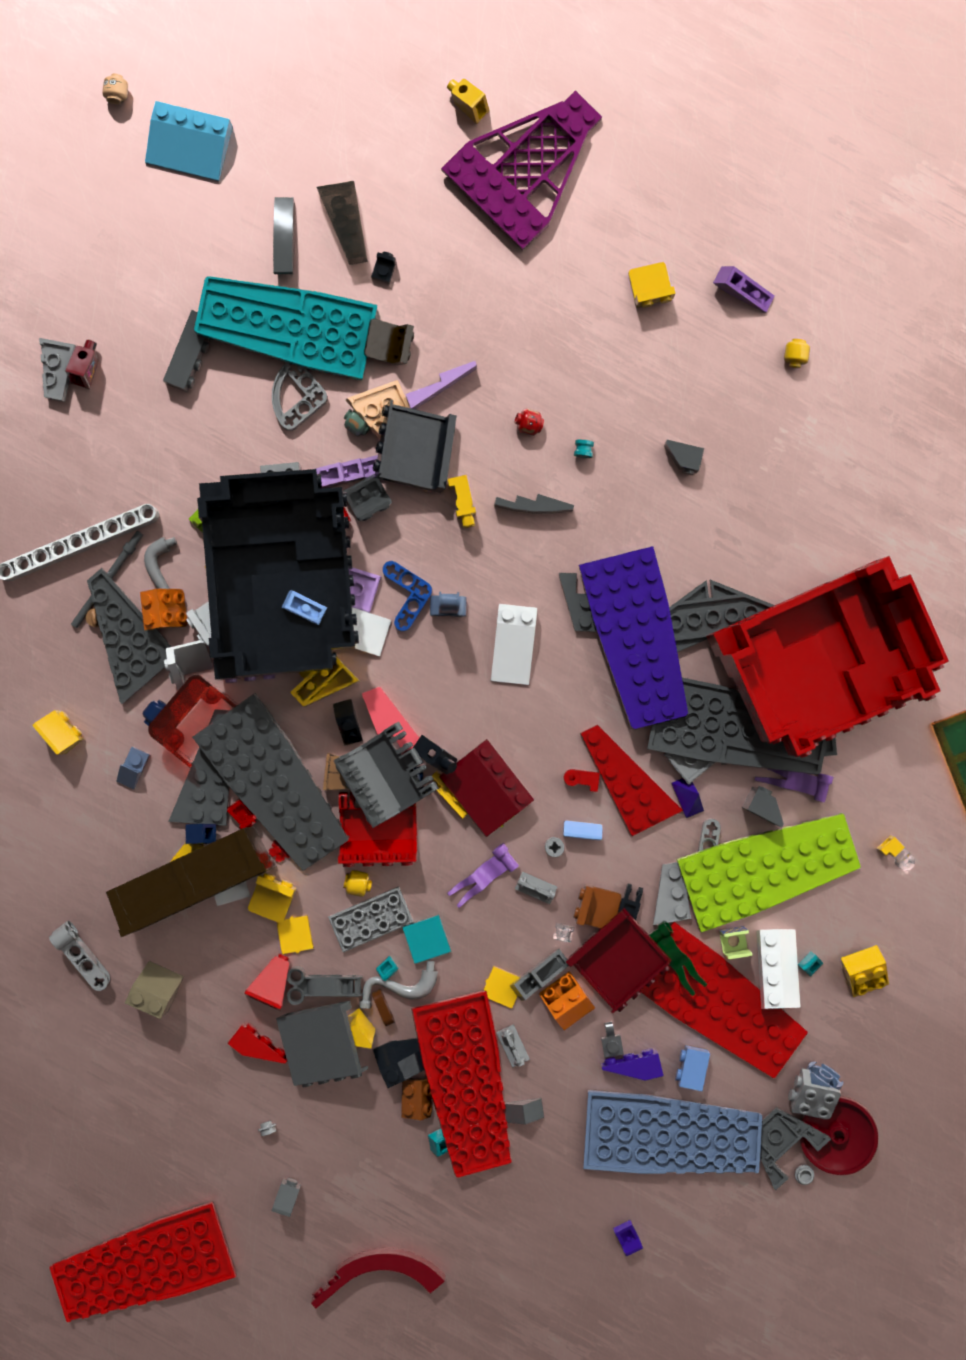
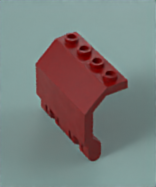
[338,792,417,867]

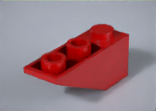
[227,1022,287,1064]

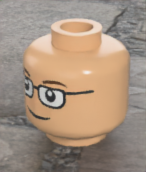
[102,73,128,105]

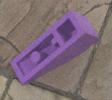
[713,266,775,313]

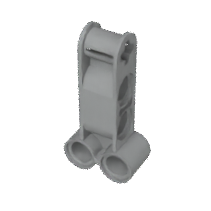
[49,920,110,991]

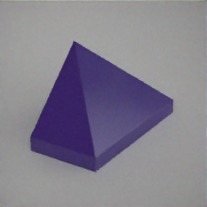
[671,778,704,818]

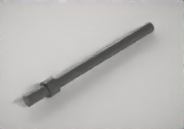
[71,531,143,628]

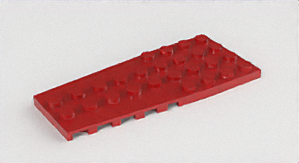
[641,922,808,1078]
[411,990,512,1178]
[49,1201,237,1322]

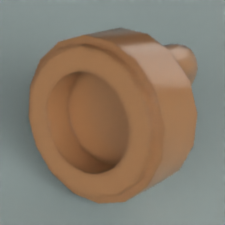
[86,608,99,627]

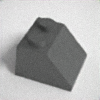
[742,786,784,827]

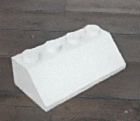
[757,929,800,1009]

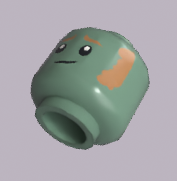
[344,409,370,436]

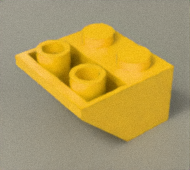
[841,945,889,997]

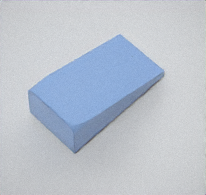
[282,590,327,625]

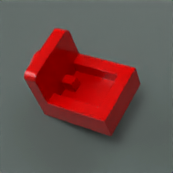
[227,798,256,829]

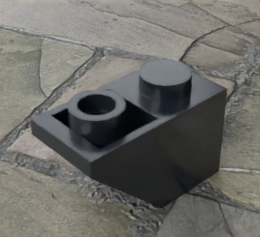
[333,699,363,746]

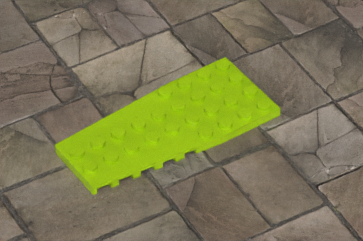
[676,813,861,932]

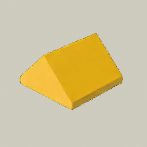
[348,1008,375,1049]

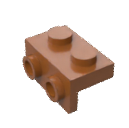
[401,1078,433,1121]

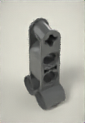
[287,966,363,1005]

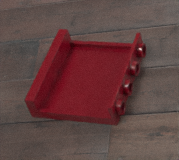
[566,908,671,1014]

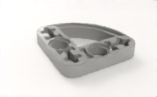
[272,362,328,431]

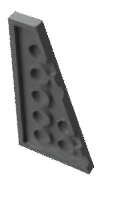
[168,709,230,826]

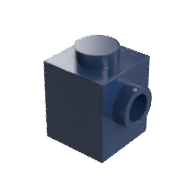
[185,824,216,844]

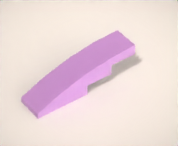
[315,455,378,488]

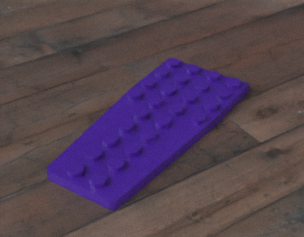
[579,546,688,729]

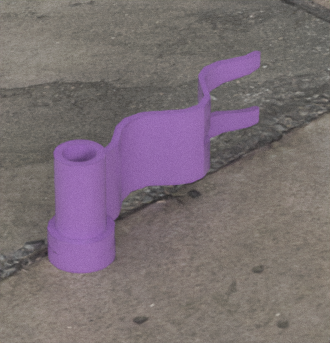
[755,769,834,802]
[447,843,519,908]

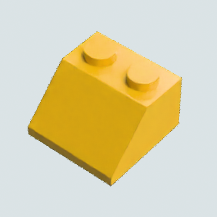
[32,710,83,755]

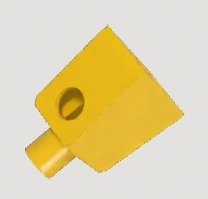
[447,79,490,124]

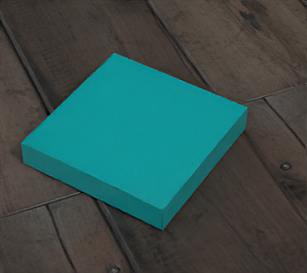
[402,915,451,964]

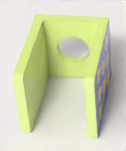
[719,926,752,959]

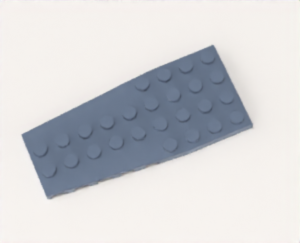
[583,1090,762,1174]

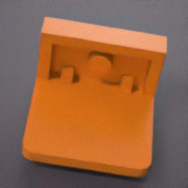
[140,589,187,630]

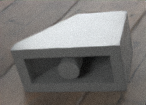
[664,440,704,475]
[272,1178,301,1217]

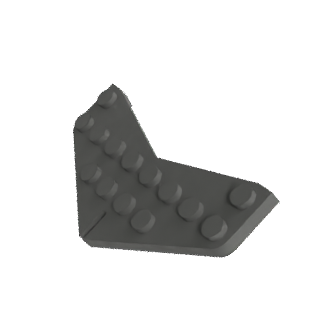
[669,579,775,652]

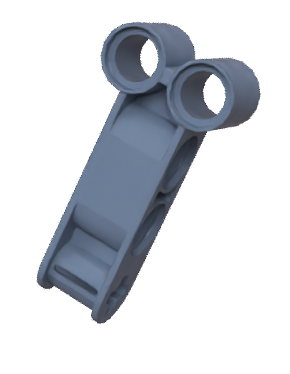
[430,592,467,617]

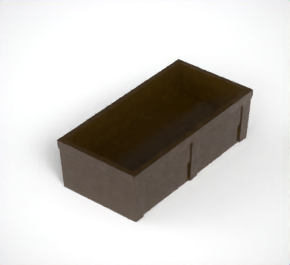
[106,827,277,937]

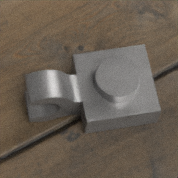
[601,1022,624,1057]

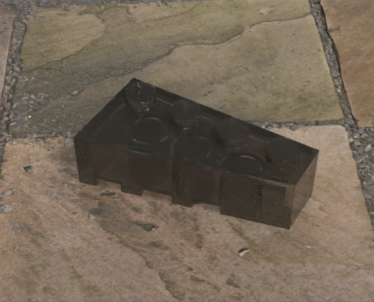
[316,181,368,265]

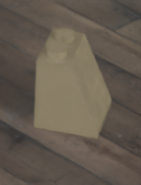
[125,961,184,1019]

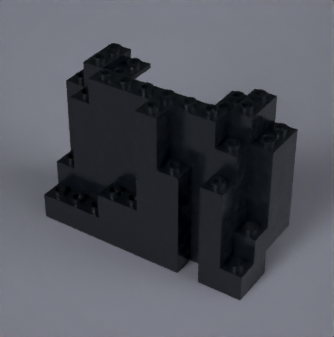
[197,469,359,681]

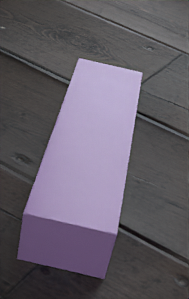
[406,361,477,409]

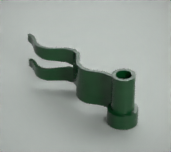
[649,920,708,996]

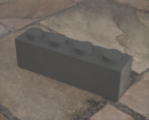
[163,310,209,392]

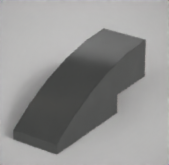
[510,949,569,1001]

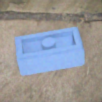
[563,821,602,840]

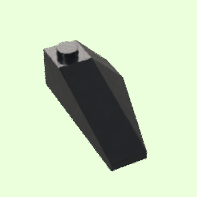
[373,1038,424,1088]

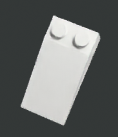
[491,604,537,685]
[352,607,391,656]

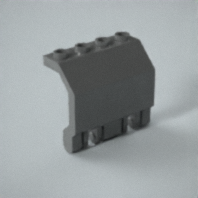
[333,722,439,828]

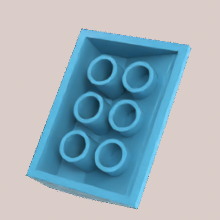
[145,101,233,181]

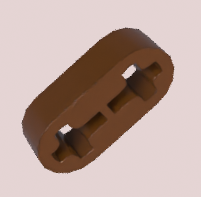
[372,989,395,1026]

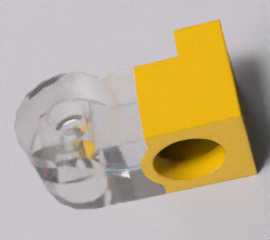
[877,835,915,870]

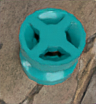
[574,439,594,458]

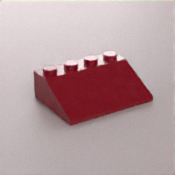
[439,739,534,837]

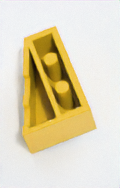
[290,656,360,707]

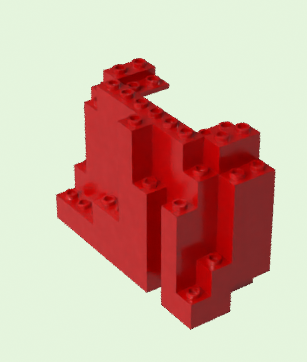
[706,556,949,758]

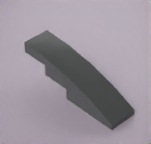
[273,197,294,274]
[494,494,574,514]

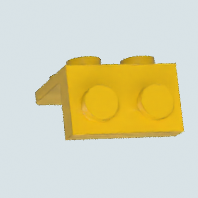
[628,262,676,308]
[248,873,297,923]

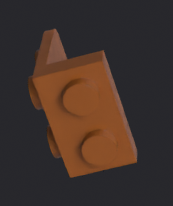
[573,884,621,928]

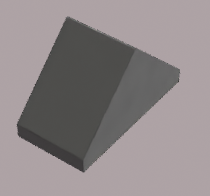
[505,1098,544,1125]

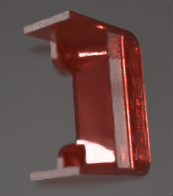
[148,674,238,768]

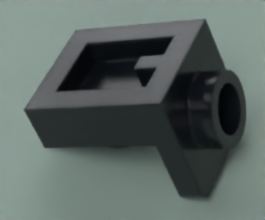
[371,251,397,284]

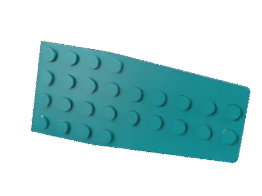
[194,276,378,380]

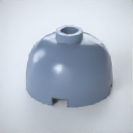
[806,1062,843,1090]

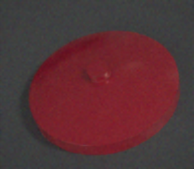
[800,1096,878,1175]

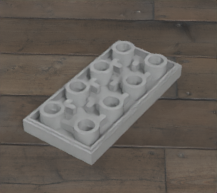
[328,887,414,952]

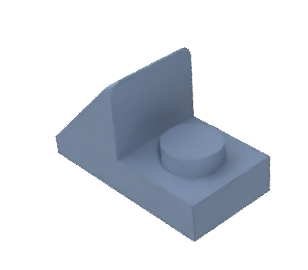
[116,747,150,789]

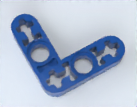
[383,561,432,631]

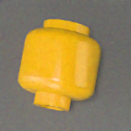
[784,339,810,368]
[343,870,372,897]

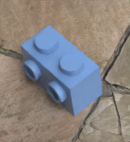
[675,1045,710,1091]

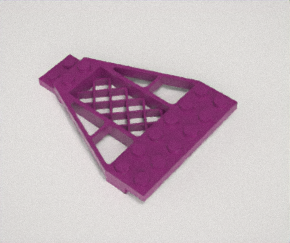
[441,90,602,251]

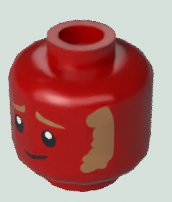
[514,408,544,436]

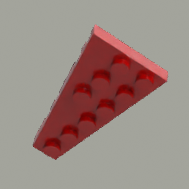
[580,725,683,836]

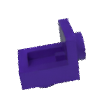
[613,1220,643,1256]

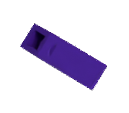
[601,1048,664,1081]

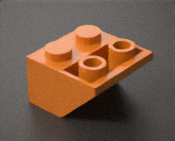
[539,971,595,1030]

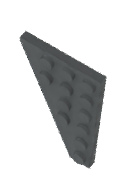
[87,568,172,704]

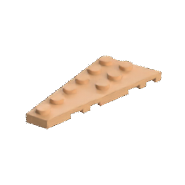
[345,380,429,492]

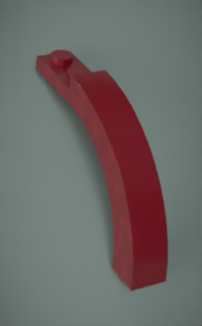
[311,1248,445,1309]

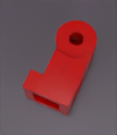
[564,769,600,792]

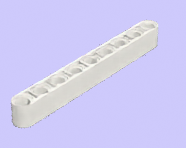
[0,504,159,581]

